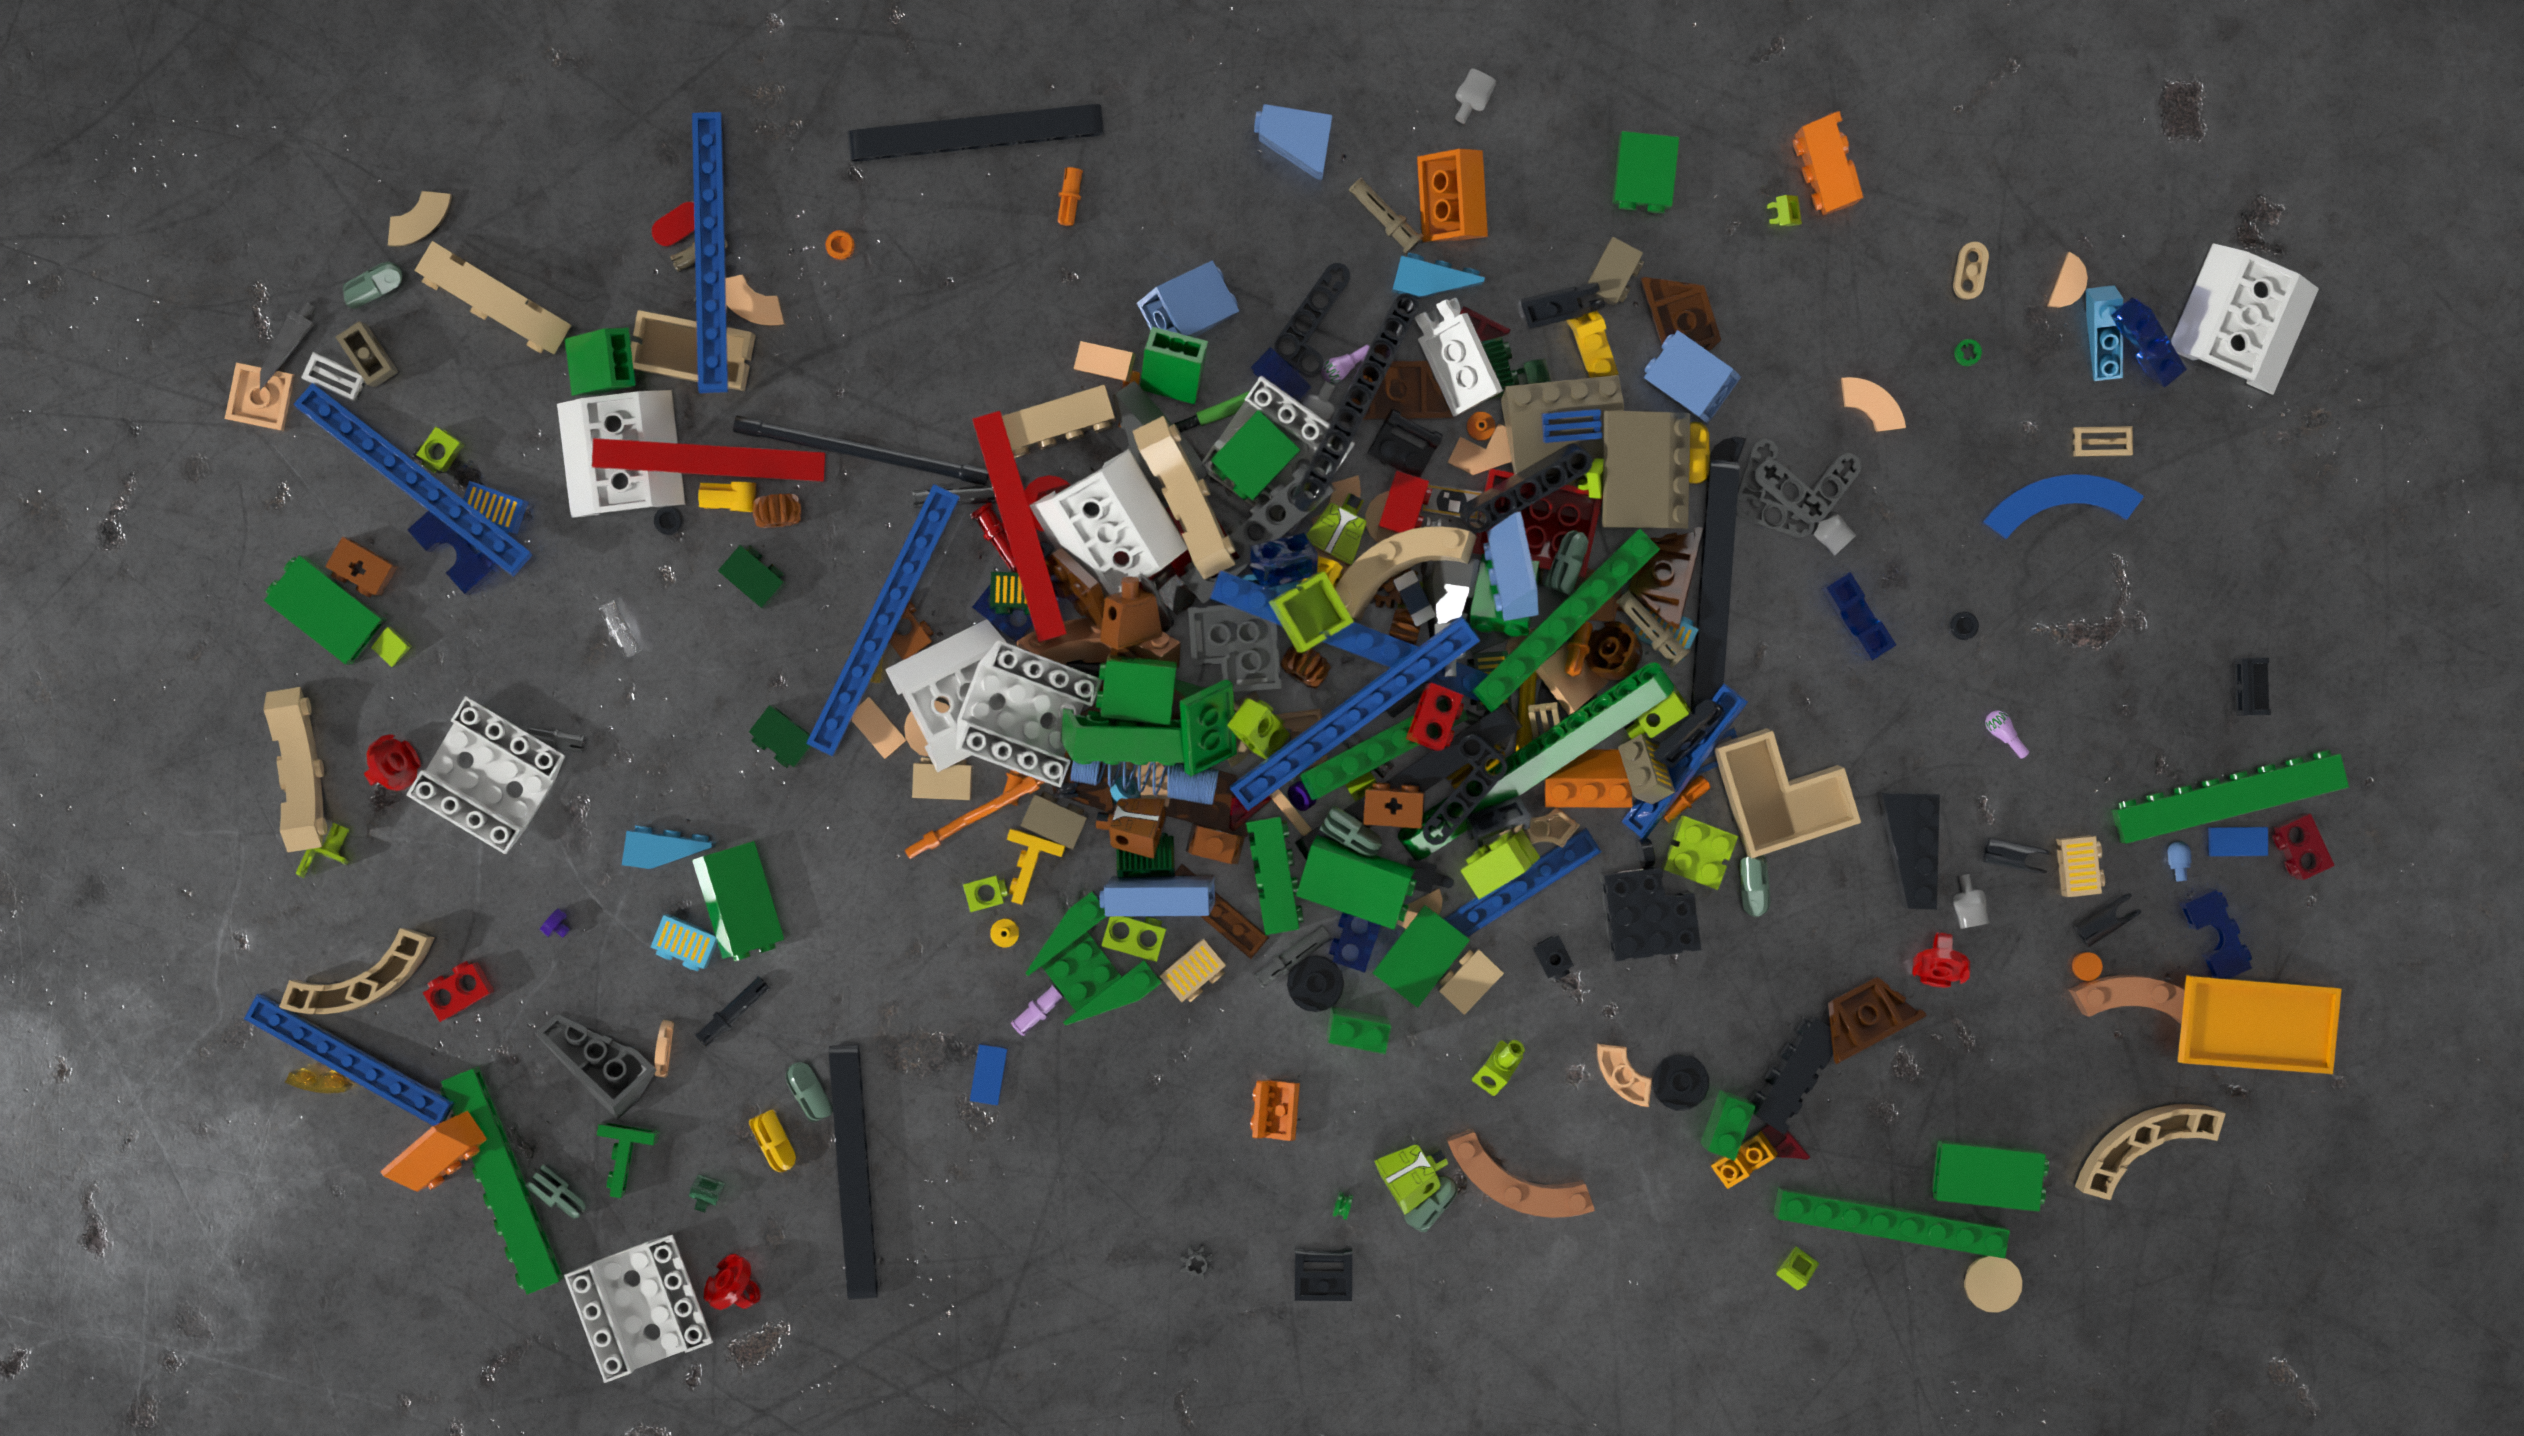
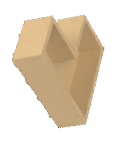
[1713,728,1861,858]

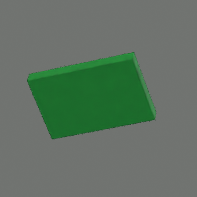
[1180,679,1237,777]
[1372,904,1470,1008]

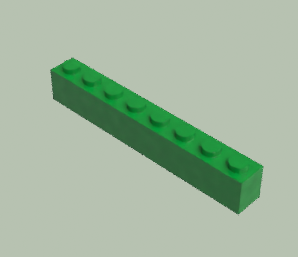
[1471,529,1660,712]
[2111,749,2349,844]
[440,1066,564,1295]
[1774,1187,2010,1259]

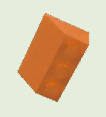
[1417,149,1488,243]
[1543,749,1632,808]
[380,1111,487,1192]

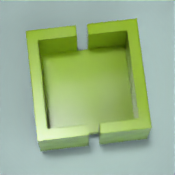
[1269,571,1354,652]
[1661,815,1738,890]
[1460,829,1540,899]

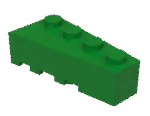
[1060,708,1184,766]
[1246,815,1304,935]

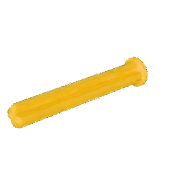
[1515,671,1537,752]

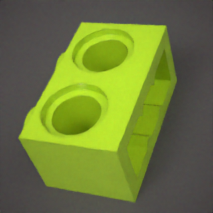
[1227,698,1290,759]
[1101,916,1167,962]

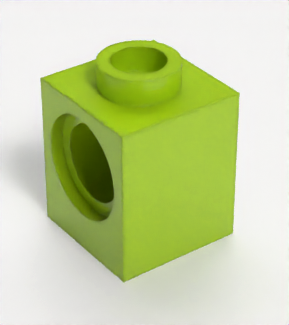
[416,427,465,473]
[963,874,1009,912]

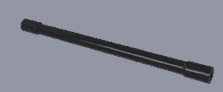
[733,415,989,486]

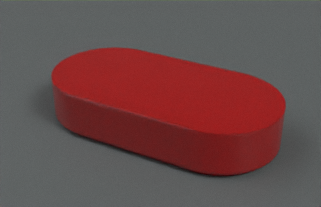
[652,202,695,247]

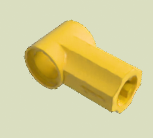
[698,482,757,512]

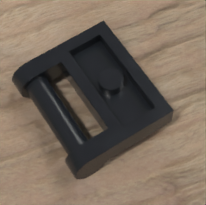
[1367,408,1443,478]
[1295,1248,1352,1301]

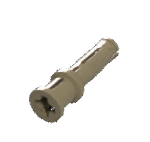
[1348,177,1424,254]
[1616,590,1691,668]

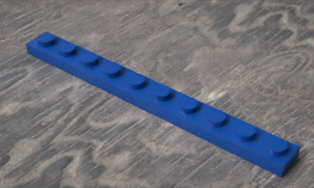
[692,112,728,393]
[294,383,532,577]
[806,484,960,756]
[1210,571,1488,701]
[1230,616,1480,811]

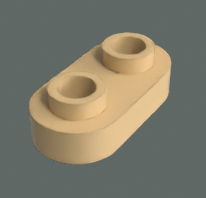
[1953,242,1989,300]

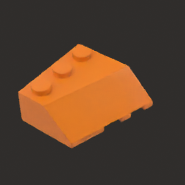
[1793,111,1863,216]

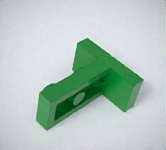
[597,1121,659,1198]

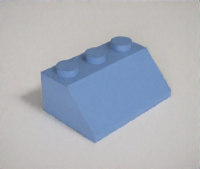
[1483,512,1538,621]

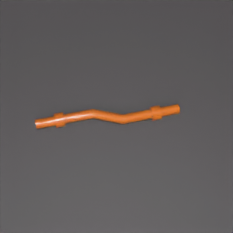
[905,776,1045,859]

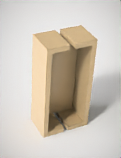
[631,310,756,391]
[1002,385,1117,458]

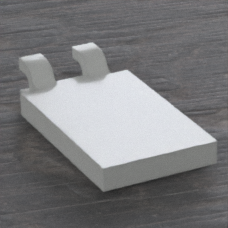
[1415,298,1503,417]

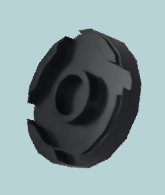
[1287,955,1344,1012]
[1652,1053,1709,1111]

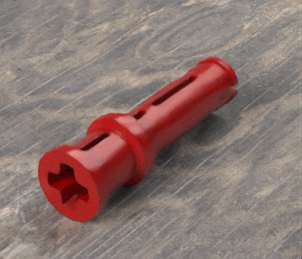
[970,502,1018,573]

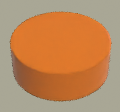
[825,230,855,260]
[2072,952,2103,981]

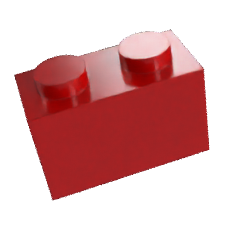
[1378,471,1433,533]

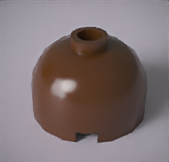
[1585,621,1643,680]

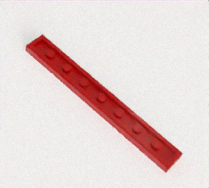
[972,411,1067,642]
[591,438,825,482]

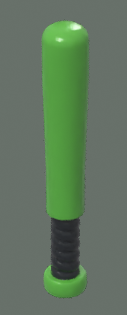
[1174,390,1251,432]

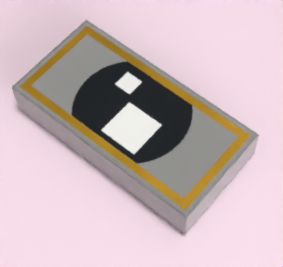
[1421,484,1482,521]

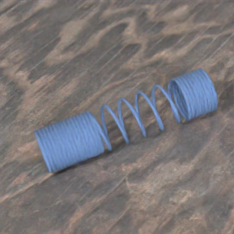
[1071,761,1219,805]

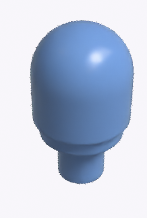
[2167,841,2192,881]

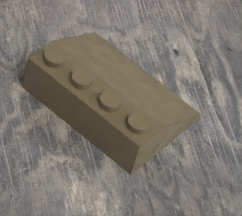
[1501,375,1624,477]
[1602,411,1690,529]

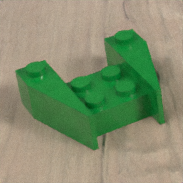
[1026,890,1162,1026]

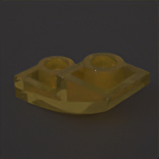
[285,1068,353,1093]

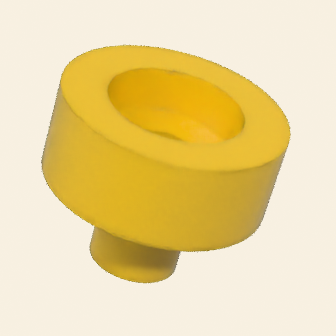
[990,918,1020,947]

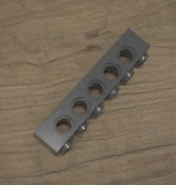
[1181,463,1337,604]

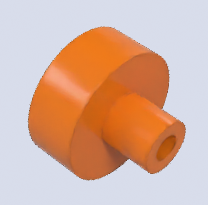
[1466,412,1495,441]

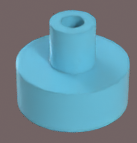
[1110,776,1141,805]

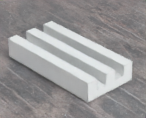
[302,352,364,402]

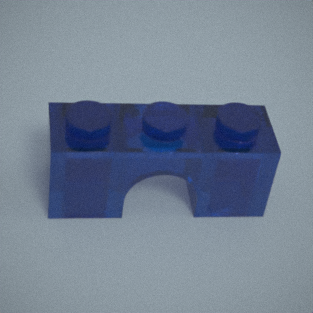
[2110,297,2187,388]
[407,511,495,595]
[1821,572,1896,661]
[2179,888,2252,979]

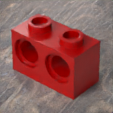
[1406,683,1464,751]
[422,961,495,1022]

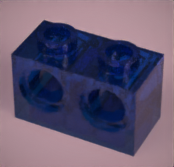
[1250,347,1312,402]
[1250,533,1318,589]
[972,583,1033,643]
[1328,912,1381,973]

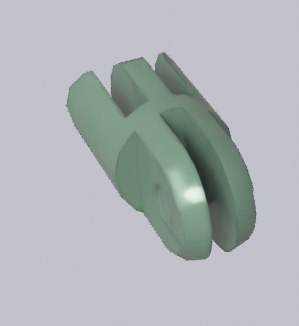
[343,261,402,309]
[1544,531,1588,595]
[1320,806,1382,857]
[1740,855,1771,917]
[785,1062,833,1123]
[525,1164,586,1219]
[1405,1176,1458,1232]

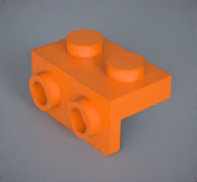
[1251,1079,1300,1141]

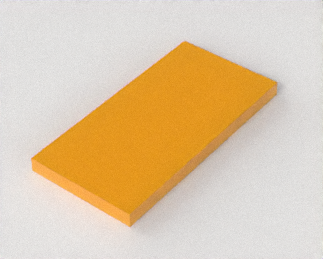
[2178,976,2342,1074]

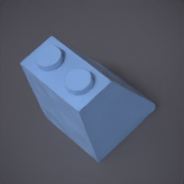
[1254,104,1332,180]
[1137,260,1239,338]
[1644,330,1741,424]

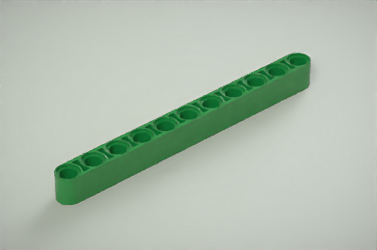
[1398,662,1674,860]

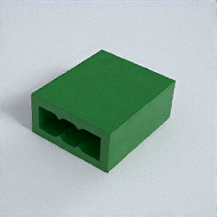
[1612,131,1679,213]
[1140,327,1208,404]
[565,328,635,396]
[1211,410,1301,501]
[1470,554,1540,637]
[1096,655,1177,725]
[1700,1090,1755,1161]

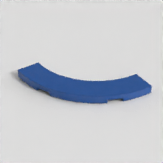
[1983,474,2144,539]

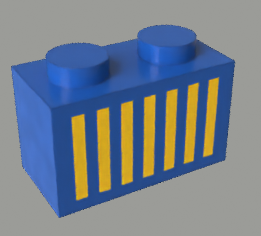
[463,481,529,535]

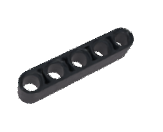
[1460,443,1593,533]

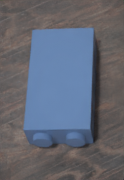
[1100,876,1215,916]

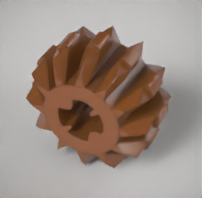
[752,493,802,528]
[1389,607,1421,646]
[1280,645,1331,688]

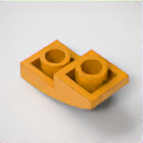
[1711,1131,1778,1189]

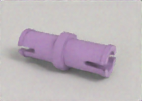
[1011,984,1065,1036]

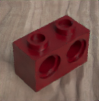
[2272,813,2335,880]

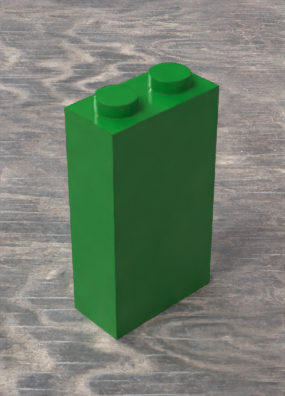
[264,555,387,665]
[1296,835,1417,930]
[692,841,785,962]
[1326,1006,1391,1054]
[1932,1140,2049,1212]

